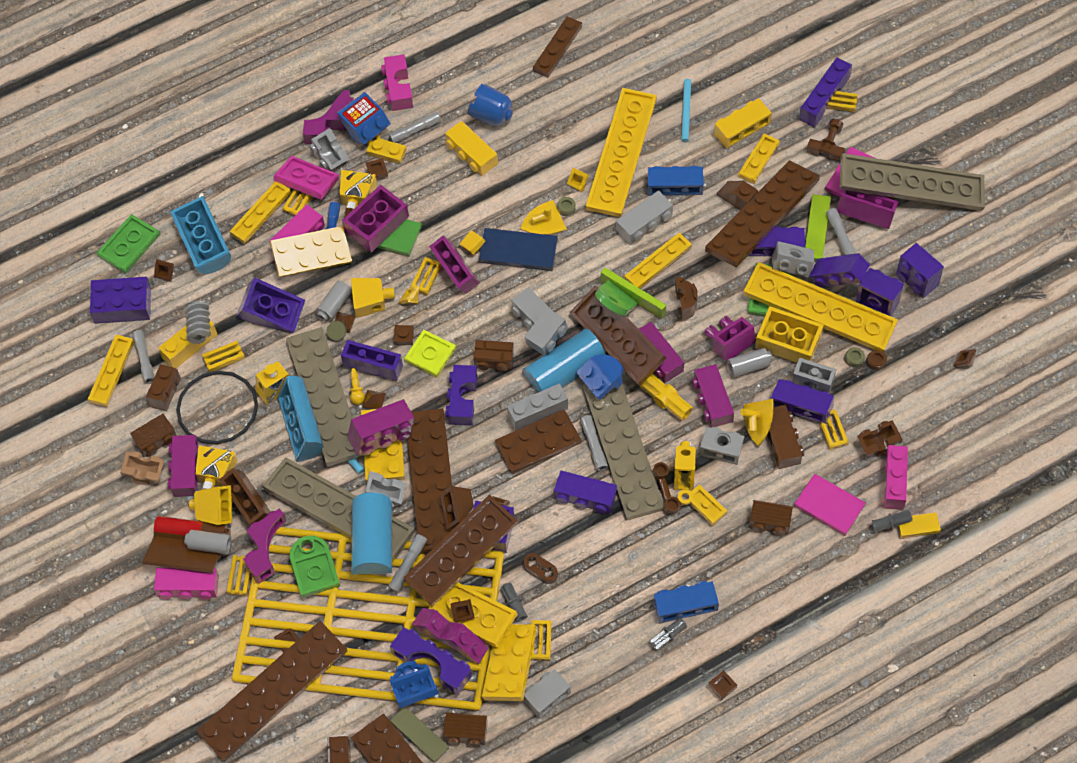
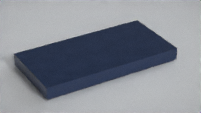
[479,228,558,271]

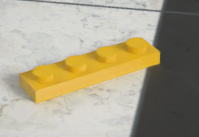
[229,181,291,244]
[624,233,692,289]
[88,334,134,407]

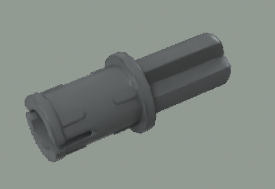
[872,510,913,533]
[501,583,528,622]
[649,617,687,650]

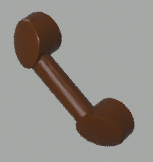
[652,462,681,513]

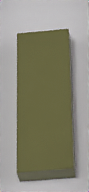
[390,707,449,763]

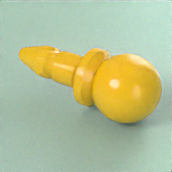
[350,368,365,405]

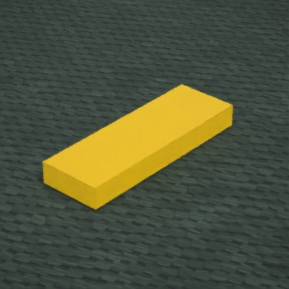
[738,134,780,184]

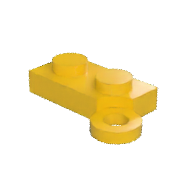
[366,134,407,164]
[677,484,727,526]

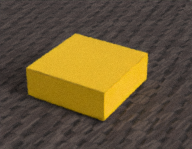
[460,230,485,255]

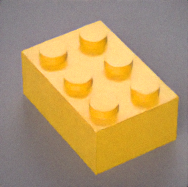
[755,306,824,363]

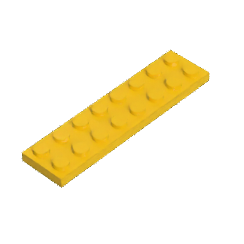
[586,88,657,217]
[743,262,898,352]

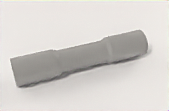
[388,112,441,143]
[826,208,856,255]
[133,330,154,384]
[580,415,608,471]
[388,534,428,592]

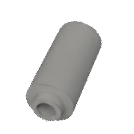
[316,280,352,321]
[728,348,773,377]
[185,530,231,555]

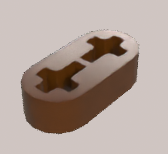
[524,553,558,584]

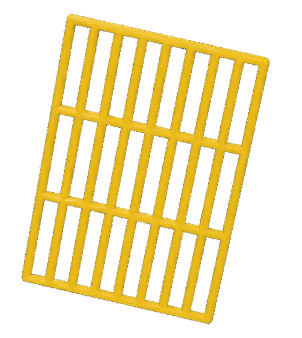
[232,527,504,711]

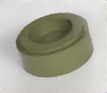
[557,197,576,216]
[327,321,347,340]
[845,347,865,367]

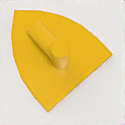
[520,200,567,235]
[740,399,773,446]

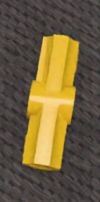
[639,374,693,421]

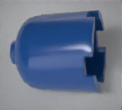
[467,84,513,127]

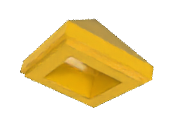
[567,167,589,192]
[399,286,419,304]

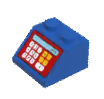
[337,92,391,145]

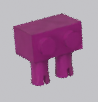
[704,315,756,362]

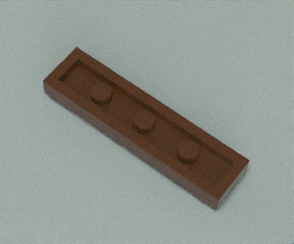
[533,16,582,78]

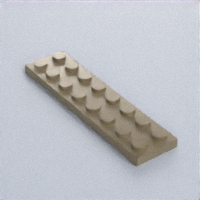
[840,153,985,211]
[286,327,364,467]
[582,382,664,521]
[263,457,415,562]

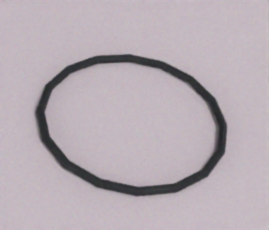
[176,371,258,444]

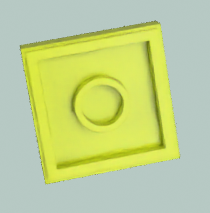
[404,329,456,378]

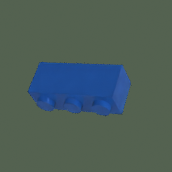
[648,166,704,196]
[654,581,719,624]

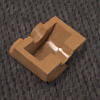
[120,451,164,485]

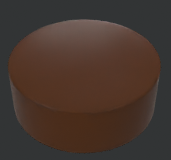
[867,350,887,370]

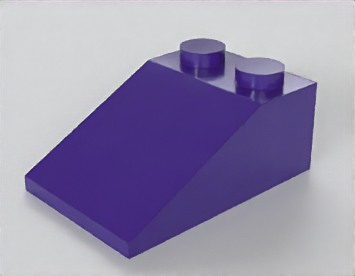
[236,277,305,333]

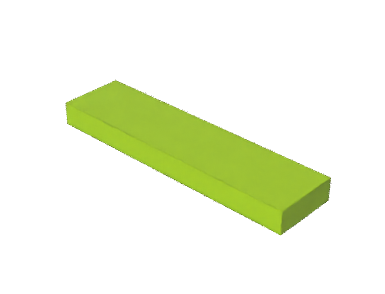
[805,194,831,262]
[601,267,666,319]

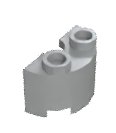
[309,128,349,170]
[365,471,406,510]

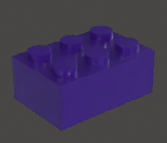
[90,276,151,324]

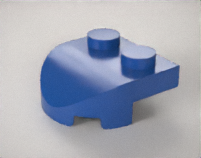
[576,354,624,400]
[390,661,438,708]

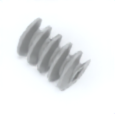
[185,301,211,344]

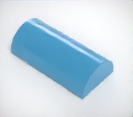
[170,196,231,274]
[522,328,606,392]
[278,376,324,462]
[351,492,392,575]

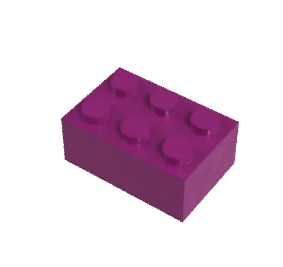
[342,184,409,252]
[348,399,414,456]

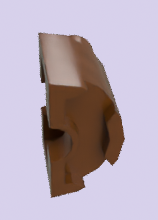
[675,277,698,321]
[857,420,903,458]

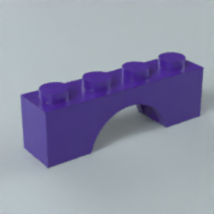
[799,57,852,128]
[390,627,472,695]

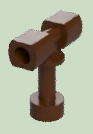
[807,119,845,161]

